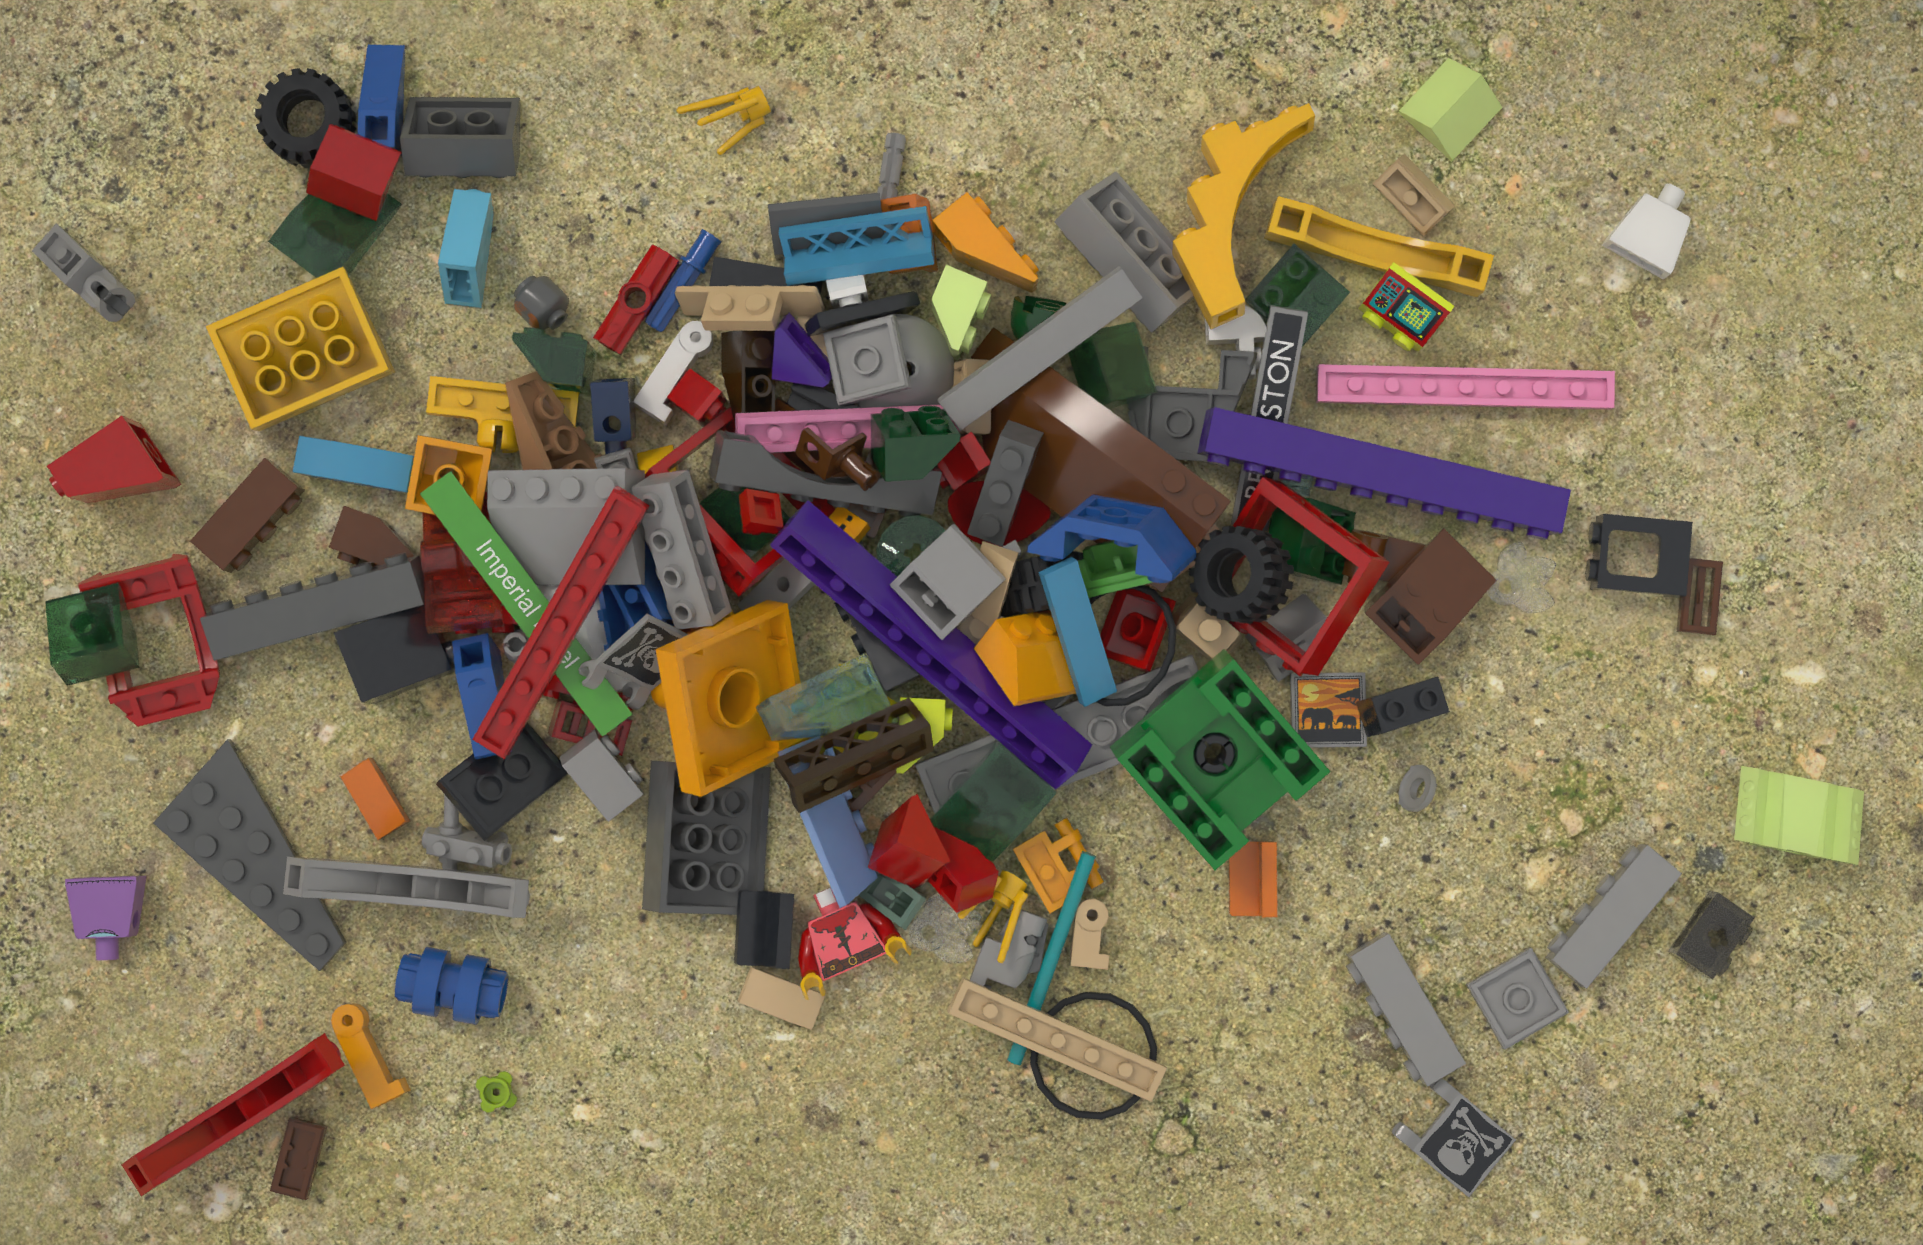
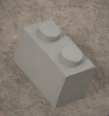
[560,729,644,822]

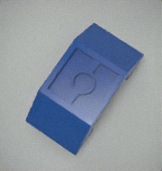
[1027,494,1196,583]

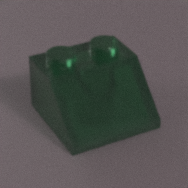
[45,583,140,686]

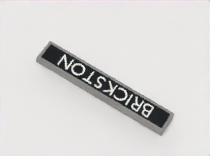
[1231,305,1308,531]

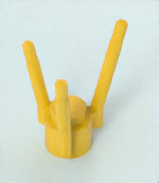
[677,86,771,155]
[958,870,1028,963]

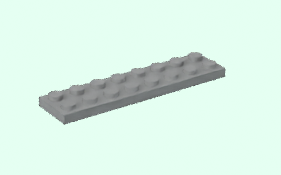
[915,655,1199,833]

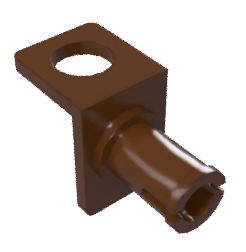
[795,427,880,491]

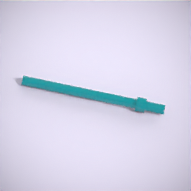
[1007,851,1096,1065]

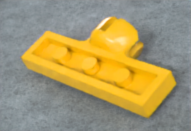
[426,376,579,453]

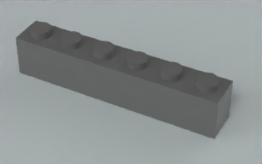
[200,552,433,661]

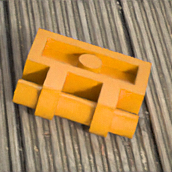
[1013,817,1104,914]

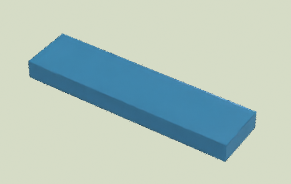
[1038,557,1117,707]

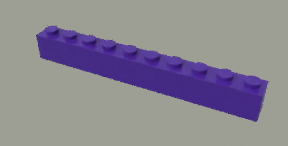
[1197,407,1571,540]
[770,500,1092,790]

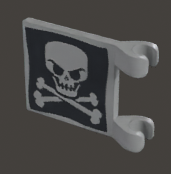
[578,614,689,710]
[1391,1078,1516,1197]

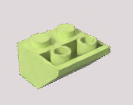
[932,265,991,360]

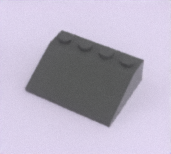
[642,760,771,915]

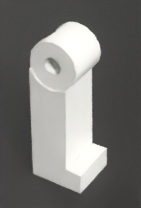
[633,321,713,426]

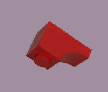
[936,431,991,493]

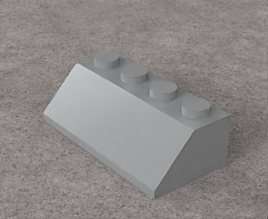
[1054,172,1194,333]

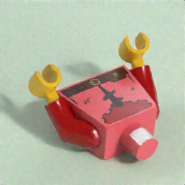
[798,887,912,1000]

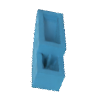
[293,436,414,493]

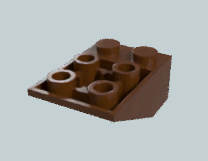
[1364,528,1497,665]

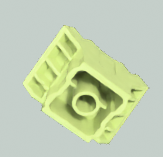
[1734,766,1864,865]

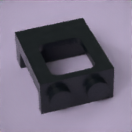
[1585,514,1693,598]

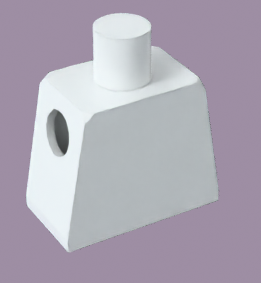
[1602,184,1691,279]

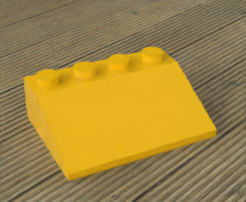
[206,267,395,432]

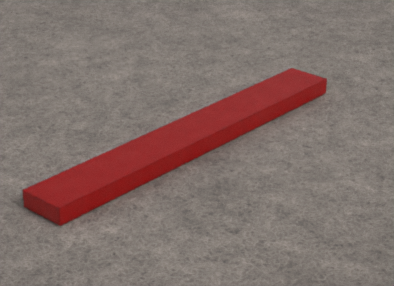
[472,485,650,759]

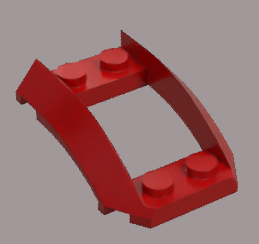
[78,554,220,727]

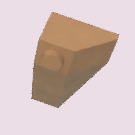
[505,371,602,470]

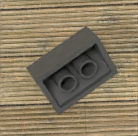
[400,97,520,178]
[768,193,884,264]

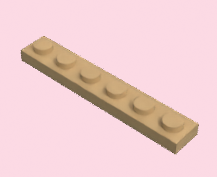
[947,977,1167,1102]

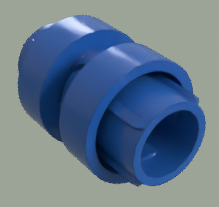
[395,947,509,1025]

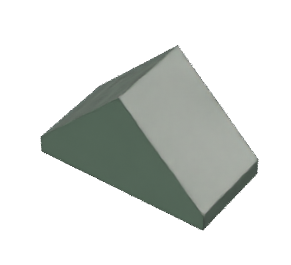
[859,872,927,930]

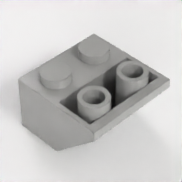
[890,524,1006,640]

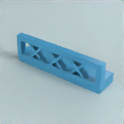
[779,206,934,286]

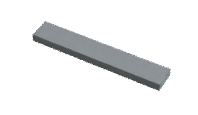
[938,266,1143,431]

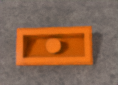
[340,758,410,840]

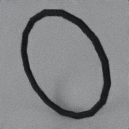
[1089,585,1176,706]
[1030,992,1157,1120]

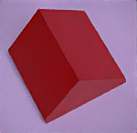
[306,124,402,221]
[1100,589,1176,672]
[867,794,951,889]

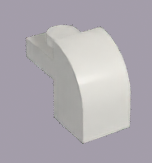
[1204,305,1266,379]

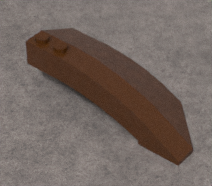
[971,327,1231,593]

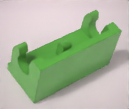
[1078,540,1153,598]

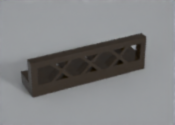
[774,698,934,813]

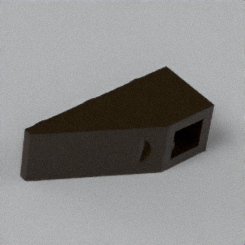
[721,331,775,423]

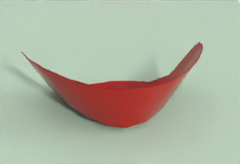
[948,481,1051,547]

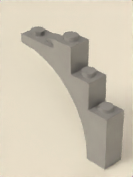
[283,857,530,918]

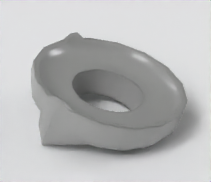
[1398,765,1437,812]

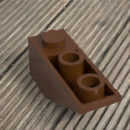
[329,506,442,586]

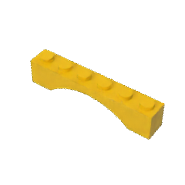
[1264,196,1494,297]

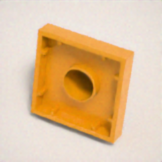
[651,600,810,797]

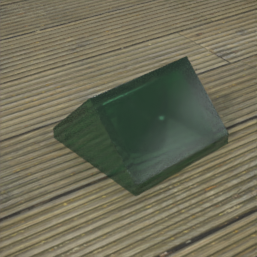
[1068,322,1158,409]

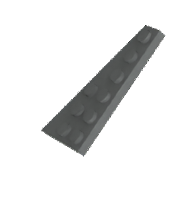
[153,739,347,971]

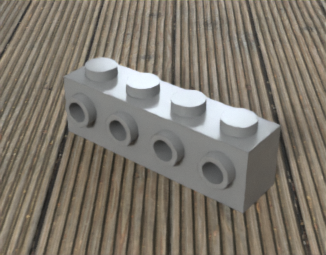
[631,469,732,629]

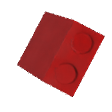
[47,416,181,503]

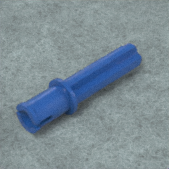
[645,229,722,332]

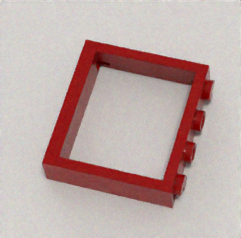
[645,407,835,596]
[1229,477,1390,677]

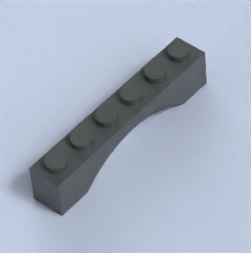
[709,430,942,518]

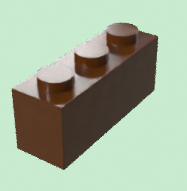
[190,457,305,573]

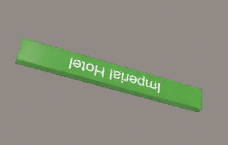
[420,471,632,737]

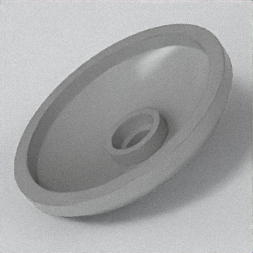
[856,314,954,408]

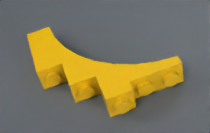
[1172,103,1315,329]

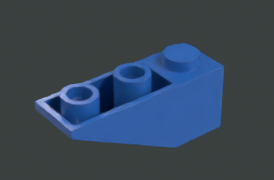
[358,44,405,156]
[452,633,512,759]

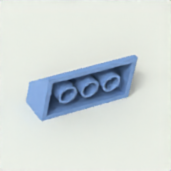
[778,735,878,908]

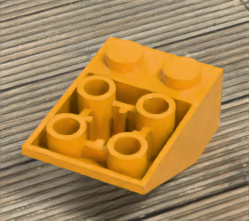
[932,192,1039,293]

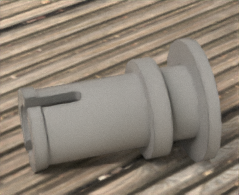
[503,628,528,663]

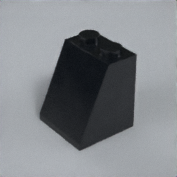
[334,602,455,704]

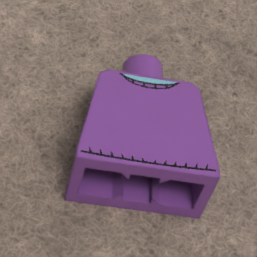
[65,876,146,960]

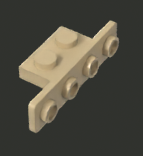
[675,285,825,331]

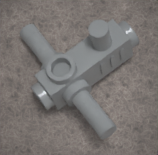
[422,794,512,870]

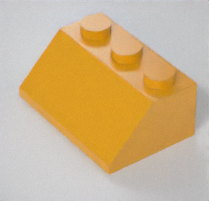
[974,610,1076,706]

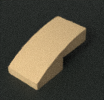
[737,967,825,1030]

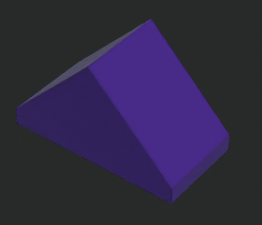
[772,312,832,387]

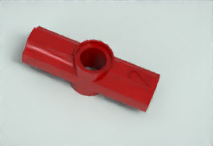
[593,244,680,356]

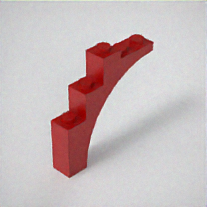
[121,1033,345,1197]

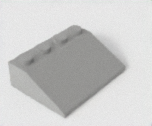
[487,468,645,585]

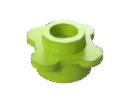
[476,1071,517,1113]

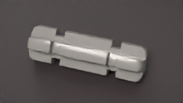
[877,133,906,200]

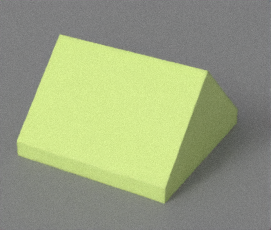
[1398,58,1502,162]

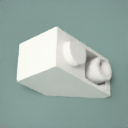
[826,275,869,309]

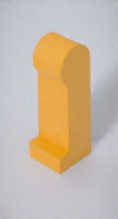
[331,1003,411,1109]

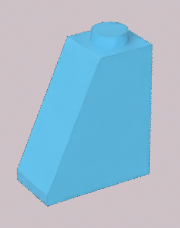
[438,189,494,308]

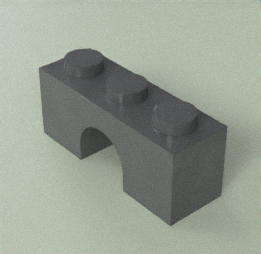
[967,420,1044,546]

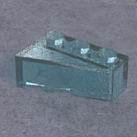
[756,653,898,741]

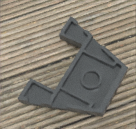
[1112,345,1257,462]

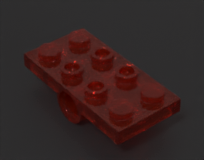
[420,492,504,634]

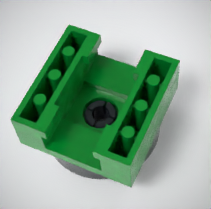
[1110,649,1331,871]

